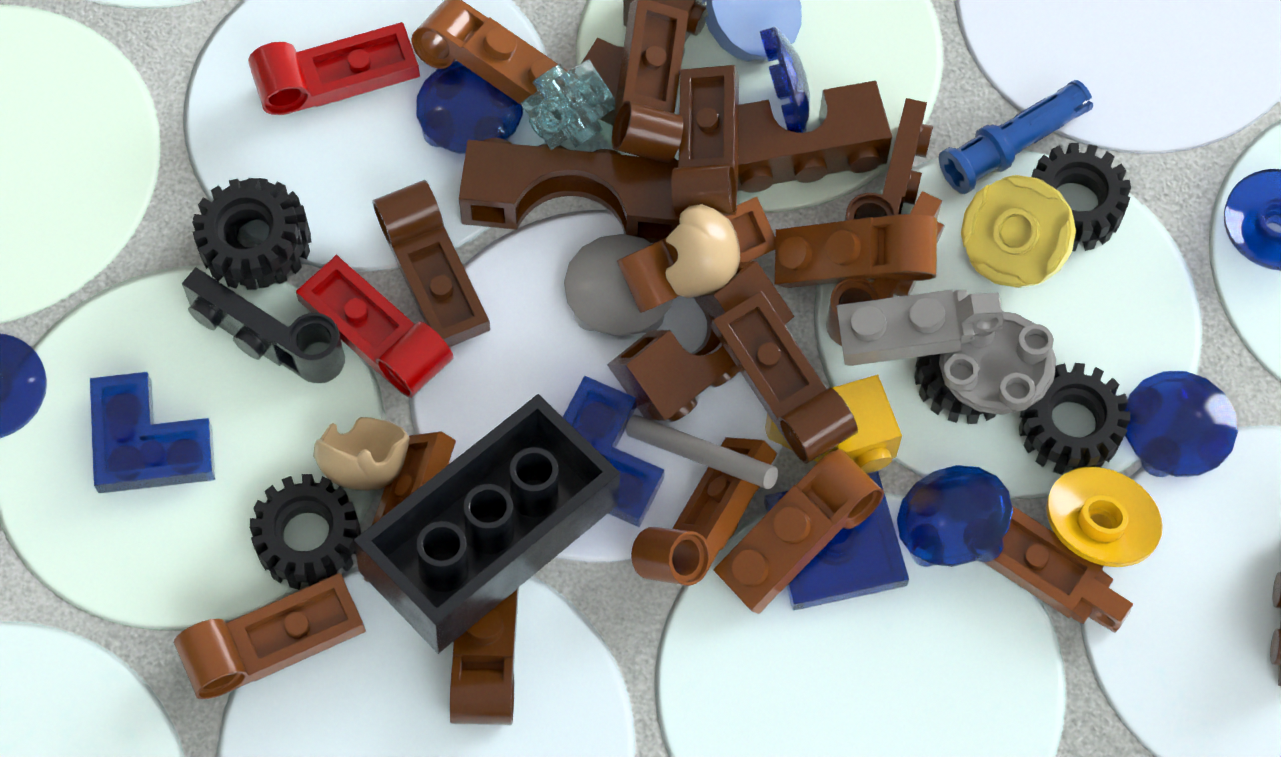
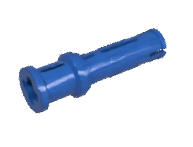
[938,80,1094,194]

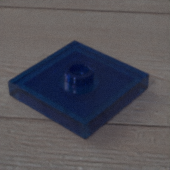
[764,471,909,611]

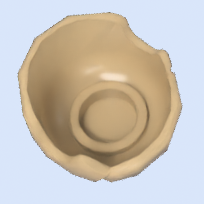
[665,204,740,298]
[313,417,410,491]

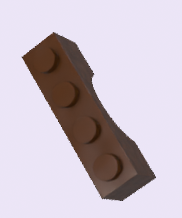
[458,138,680,243]

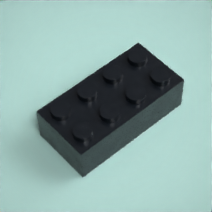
[354,394,620,654]

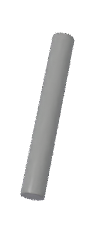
[626,415,778,489]

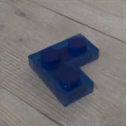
[90,372,216,494]
[563,375,664,528]

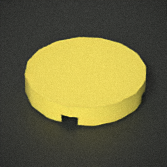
[961,175,1076,288]

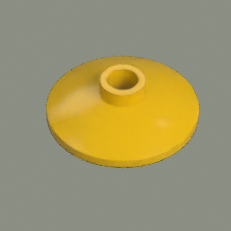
[1046,467,1163,567]

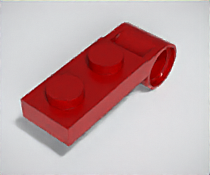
[248,22,420,115]
[295,254,454,398]

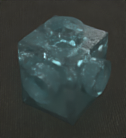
[521,59,616,150]

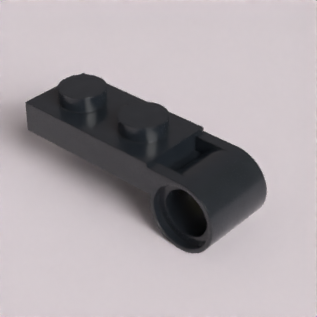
[182,267,345,383]

